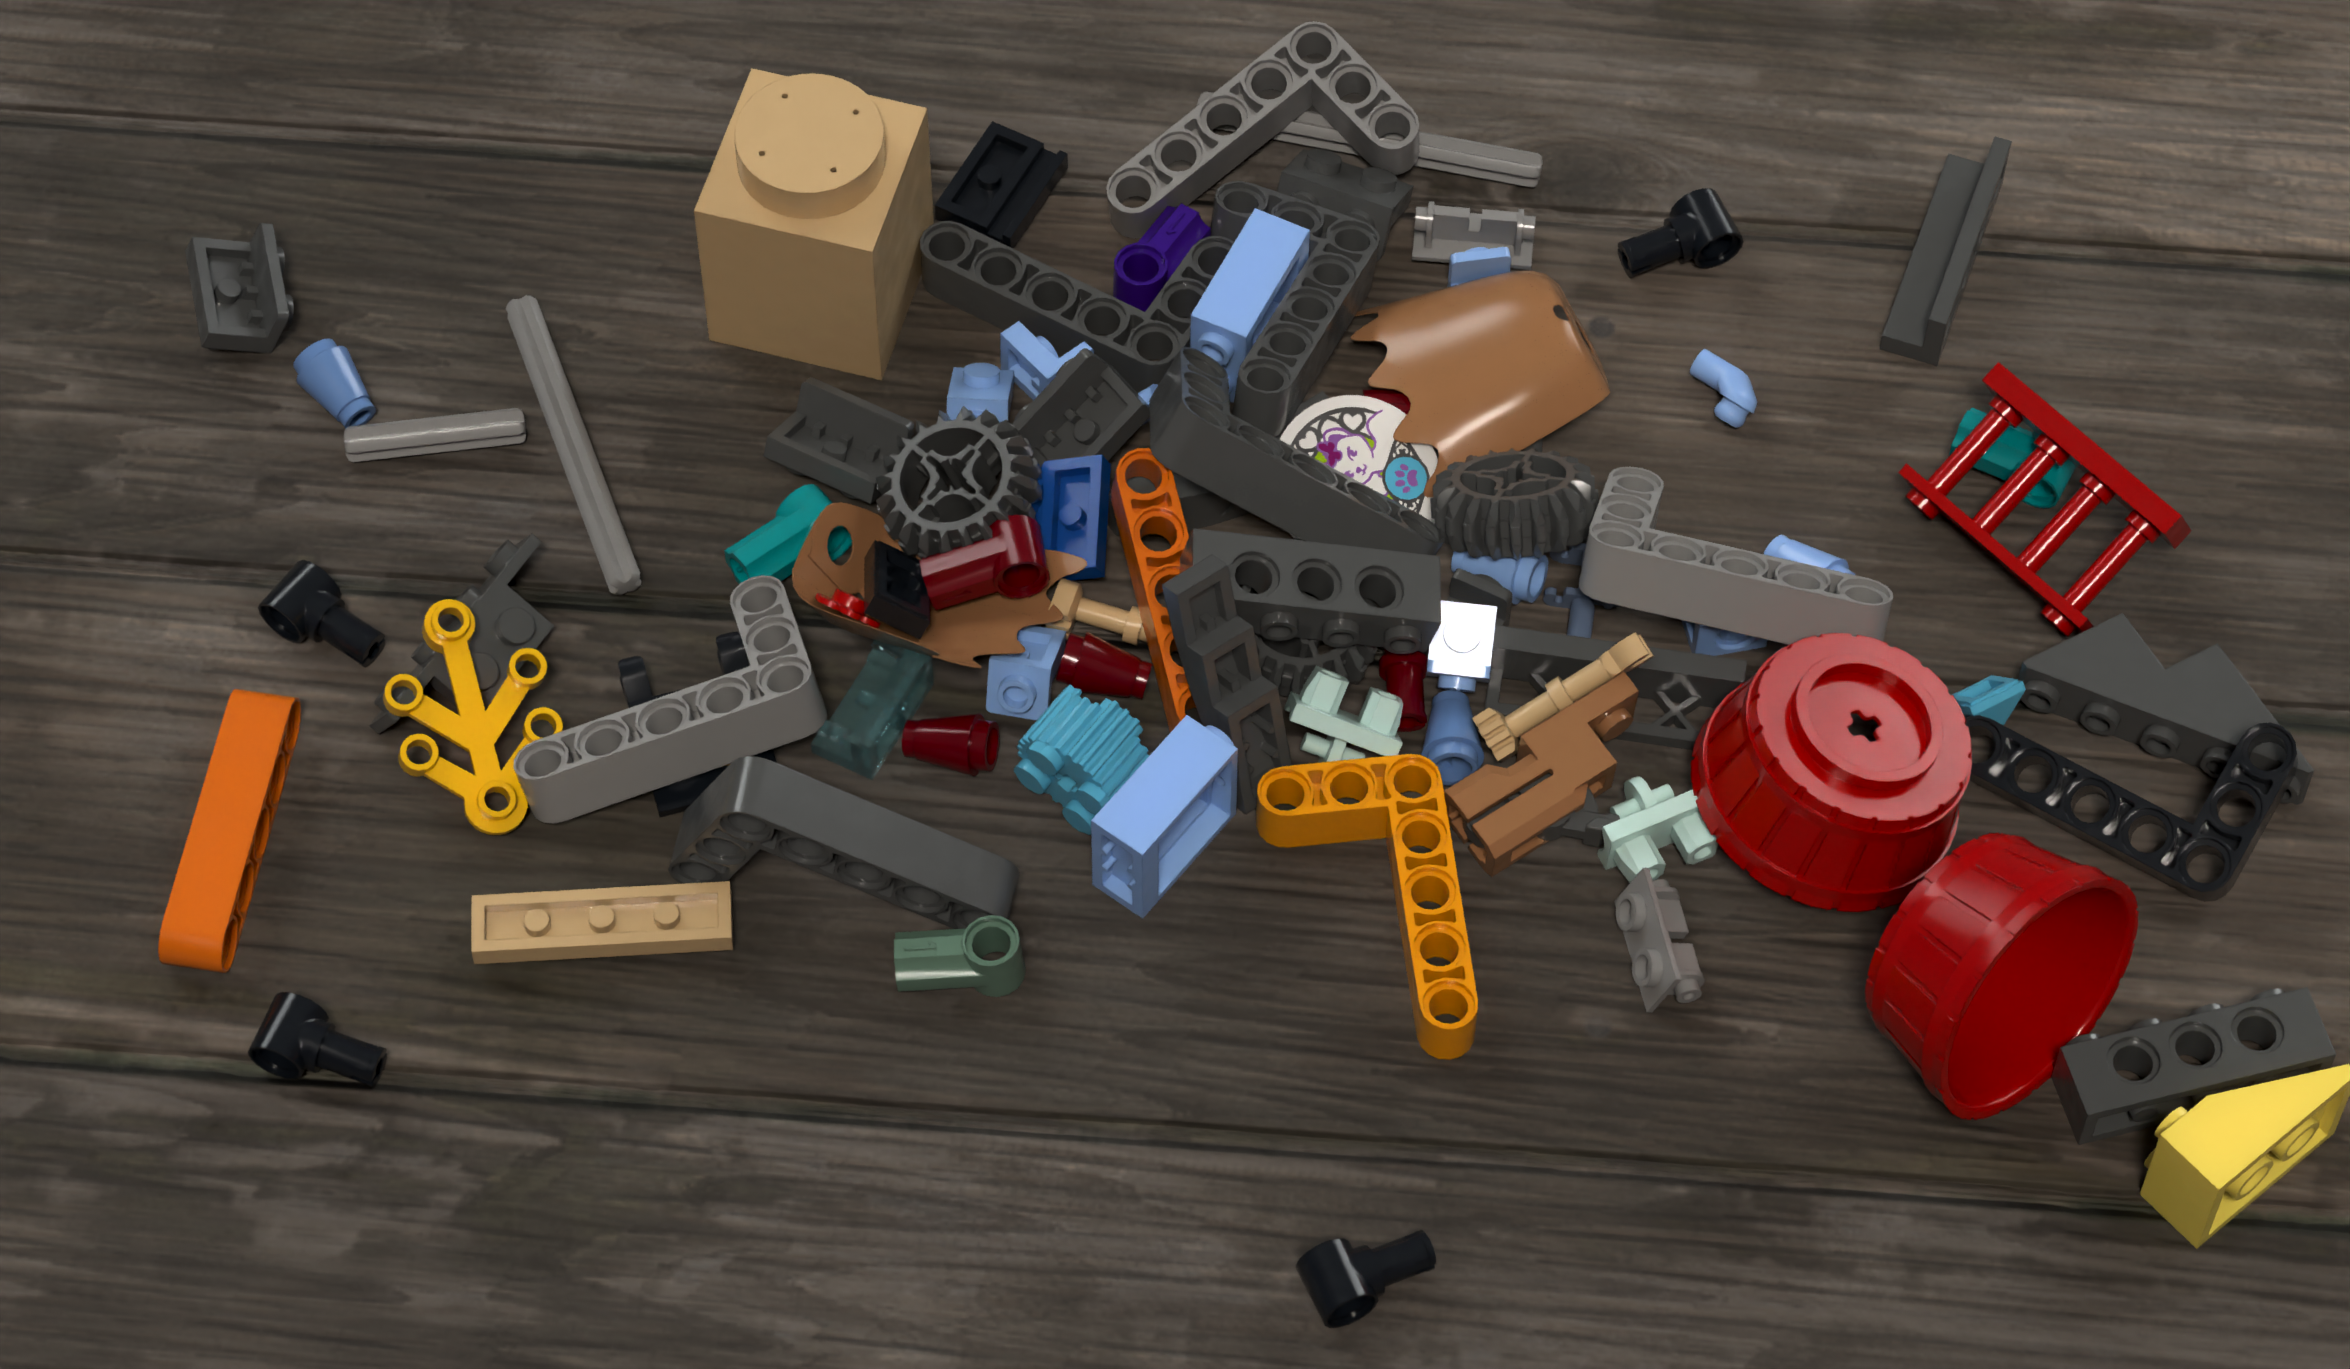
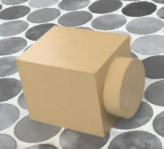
[694,68,934,380]

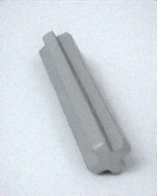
[344,408,526,462]

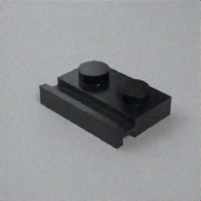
[934,121,1068,248]

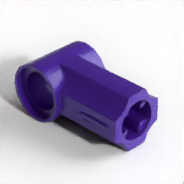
[1113,203,1211,312]

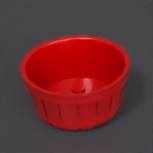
[1691,633,1972,912]
[1865,833,2138,1120]

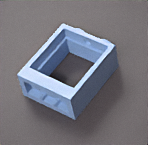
[1190,208,1310,403]
[1091,715,1238,919]

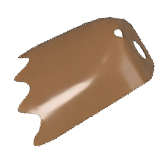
[1351,270,1610,498]
[792,502,1087,668]

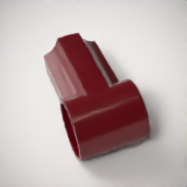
[919,515,1050,611]

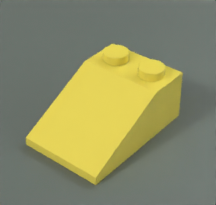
[2140,1064,2350,1249]

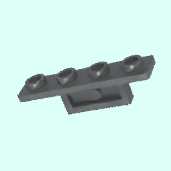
[369,533,554,734]

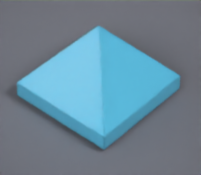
[1952,675,2026,725]

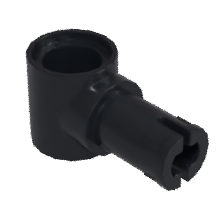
[1618,188,1744,278]
[258,560,385,668]
[248,992,387,1087]
[1296,1230,1436,1328]

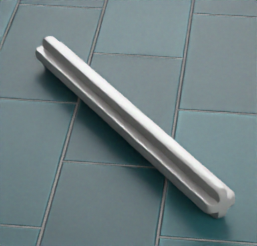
[1196,92,1543,188]
[506,295,642,596]

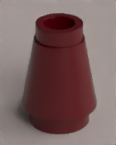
[1056,631,1152,700]
[902,713,1000,776]

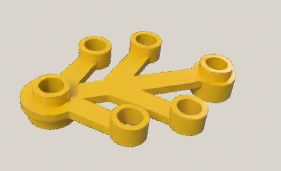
[383,599,563,835]

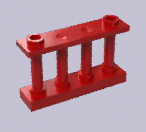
[1898,362,2192,637]

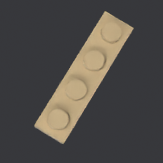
[471,881,733,964]

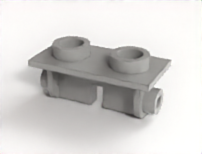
[1412,201,1536,270]
[1614,868,1705,1012]

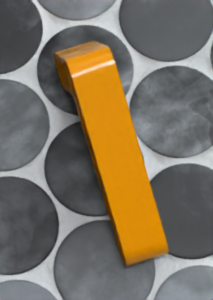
[1256,754,1478,1060]

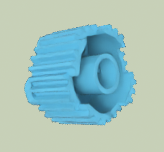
[1014,684,1150,835]

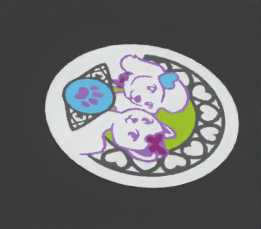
[1279,395,1438,541]

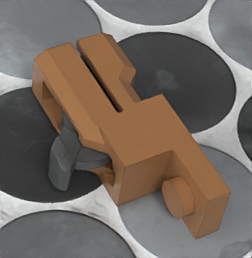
[1444,672,1639,877]

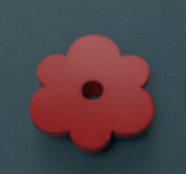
[815,588,881,629]

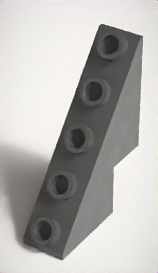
[2018,613,2314,805]

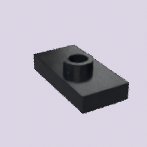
[864,540,930,639]

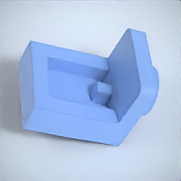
[947,363,1014,423]

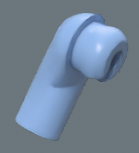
[1690,349,1757,428]

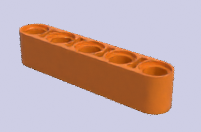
[1111,448,1196,732]
[158,689,301,973]

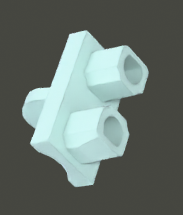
[1284,666,1404,763]
[1597,776,1718,883]

